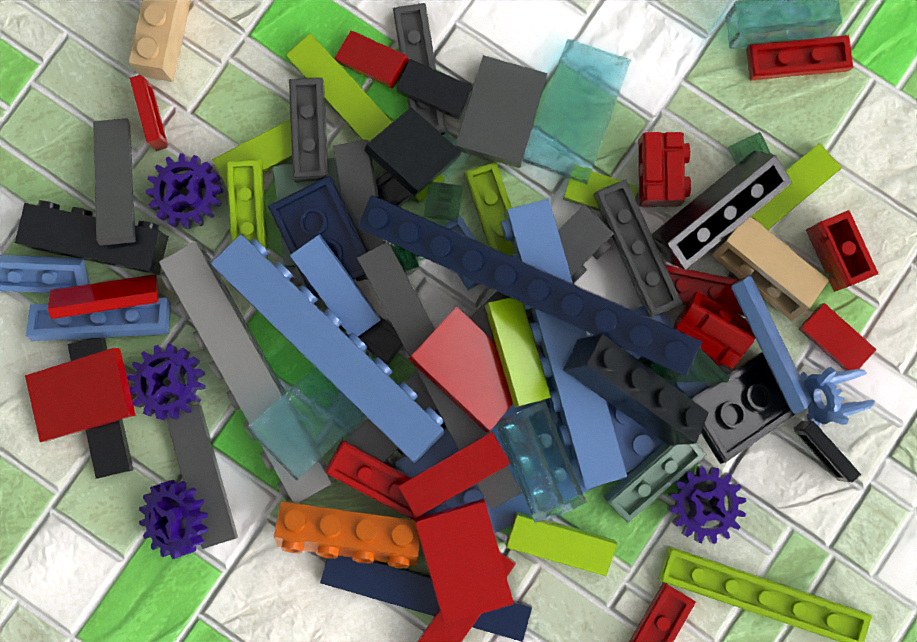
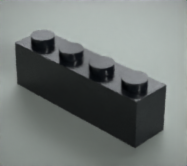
[651,151,792,270]
[15,200,169,275]
[563,334,709,445]

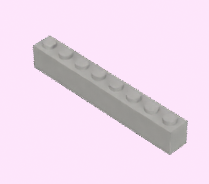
[159,241,336,504]

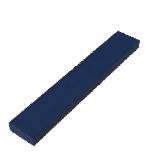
[320,556,532,642]

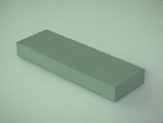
[604,443,707,523]

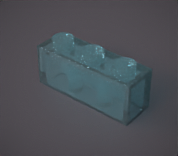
[725,0,842,49]
[495,401,587,522]

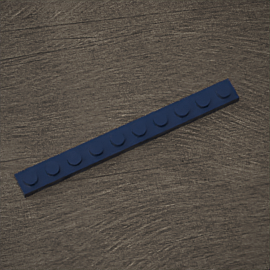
[357,195,702,376]

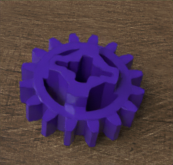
[146,153,223,229]
[127,344,206,420]
[667,466,746,544]
[139,480,208,559]

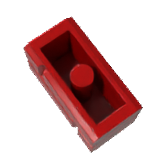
[638,132,691,207]
[806,210,879,292]
[673,291,755,369]

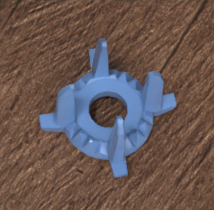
[800,367,875,427]

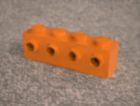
[274,502,420,568]

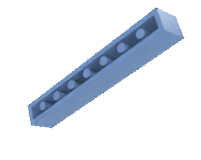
[501,198,627,489]
[210,234,444,464]

